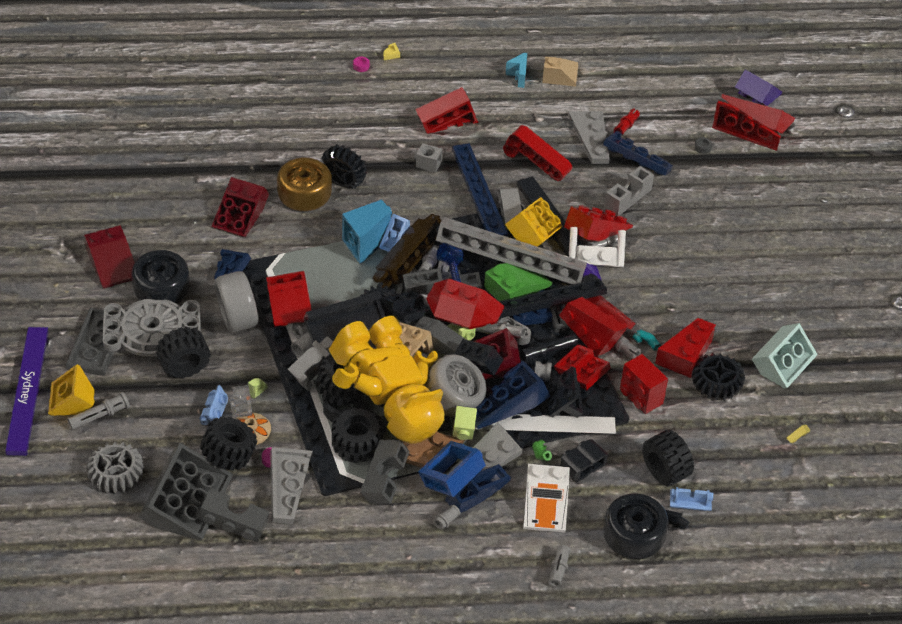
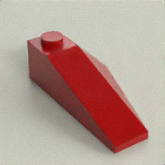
[721,94,795,134]

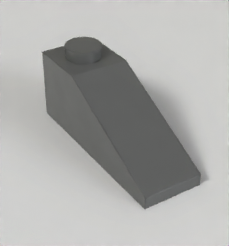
[414,316,466,355]

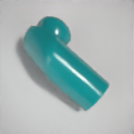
[633,329,661,351]

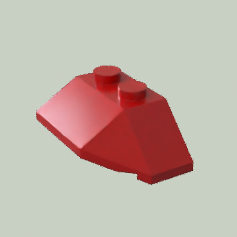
[426,279,504,330]

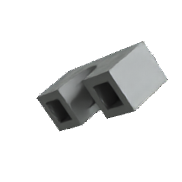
[604,166,654,216]

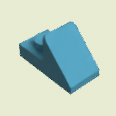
[505,53,527,88]

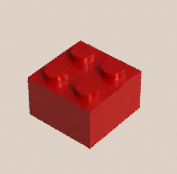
[620,354,668,414]

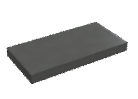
[66,308,118,376]

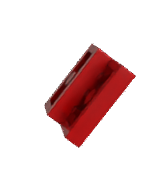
[554,344,611,390]

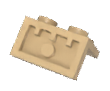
[399,322,434,356]

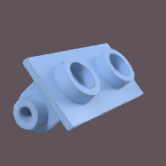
[199,385,228,425]
[670,487,713,511]

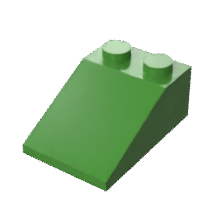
[484,263,552,301]

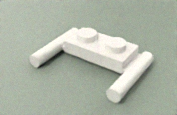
[569,227,626,268]

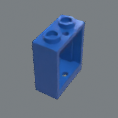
[418,441,486,497]

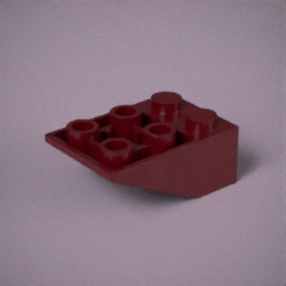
[211,177,269,238]

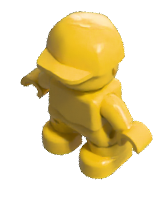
[329,316,444,444]

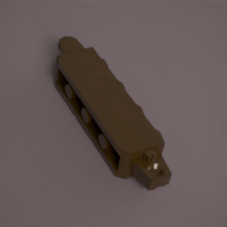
[372,214,441,288]

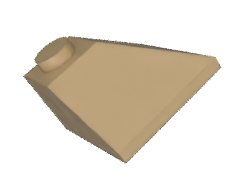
[542,57,579,87]

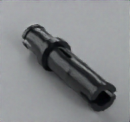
[520,334,578,362]

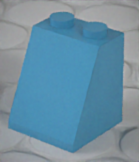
[342,200,392,264]

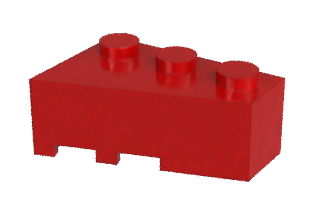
[415,87,478,134]
[559,297,629,357]

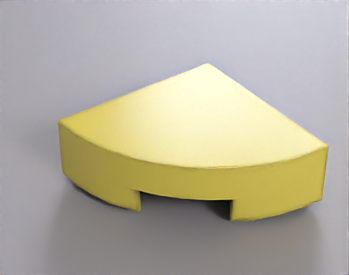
[383,43,400,60]
[787,425,810,443]

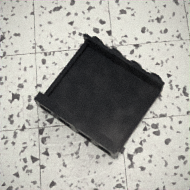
[303,291,385,349]

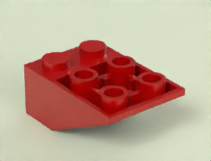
[564,205,633,241]
[266,271,312,326]

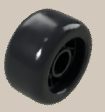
[131,250,190,303]
[603,493,669,560]

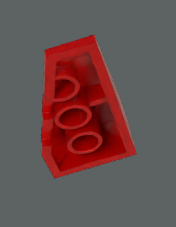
[712,100,781,151]

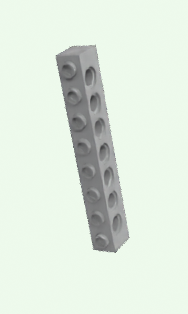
[436,217,587,284]

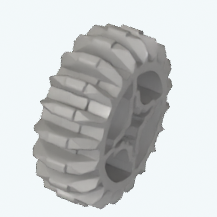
[86,441,144,494]

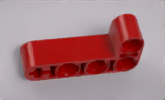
[503,125,572,181]

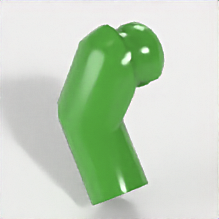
[532,440,552,461]

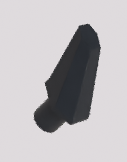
[665,510,690,529]

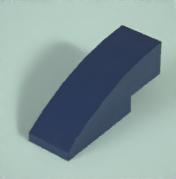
[445,464,511,513]

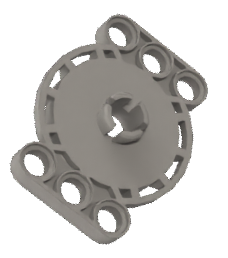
[103,299,201,357]

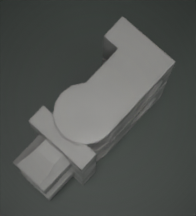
[288,336,333,391]

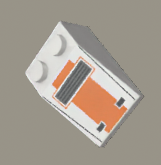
[523,464,570,533]

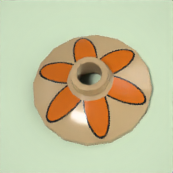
[237,413,271,445]

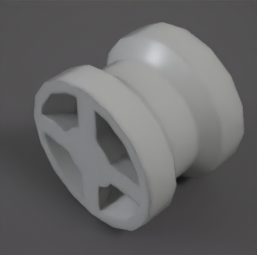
[535,361,552,382]

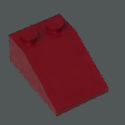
[84,225,135,289]
[474,328,521,379]

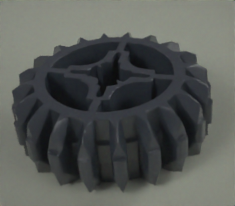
[320,144,367,189]
[691,352,745,401]

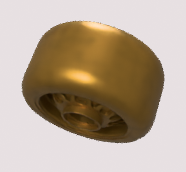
[277,157,332,211]

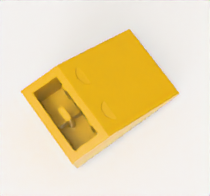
[505,197,563,247]

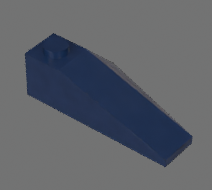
[475,361,550,429]

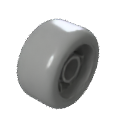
[214,271,258,332]
[424,354,486,418]

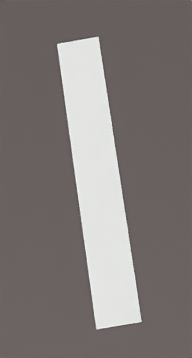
[475,414,616,434]

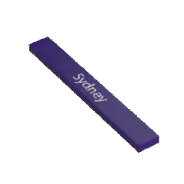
[5,327,49,456]

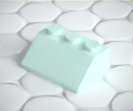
[752,323,818,389]

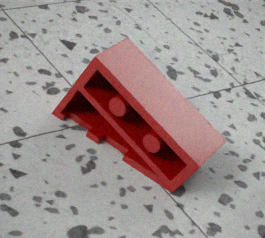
[655,318,716,378]

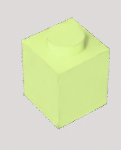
[452,406,477,440]

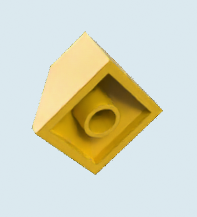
[48,364,95,416]

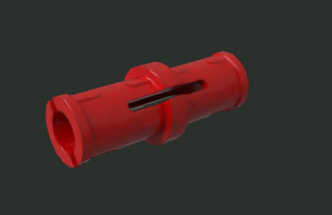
[613,108,640,136]

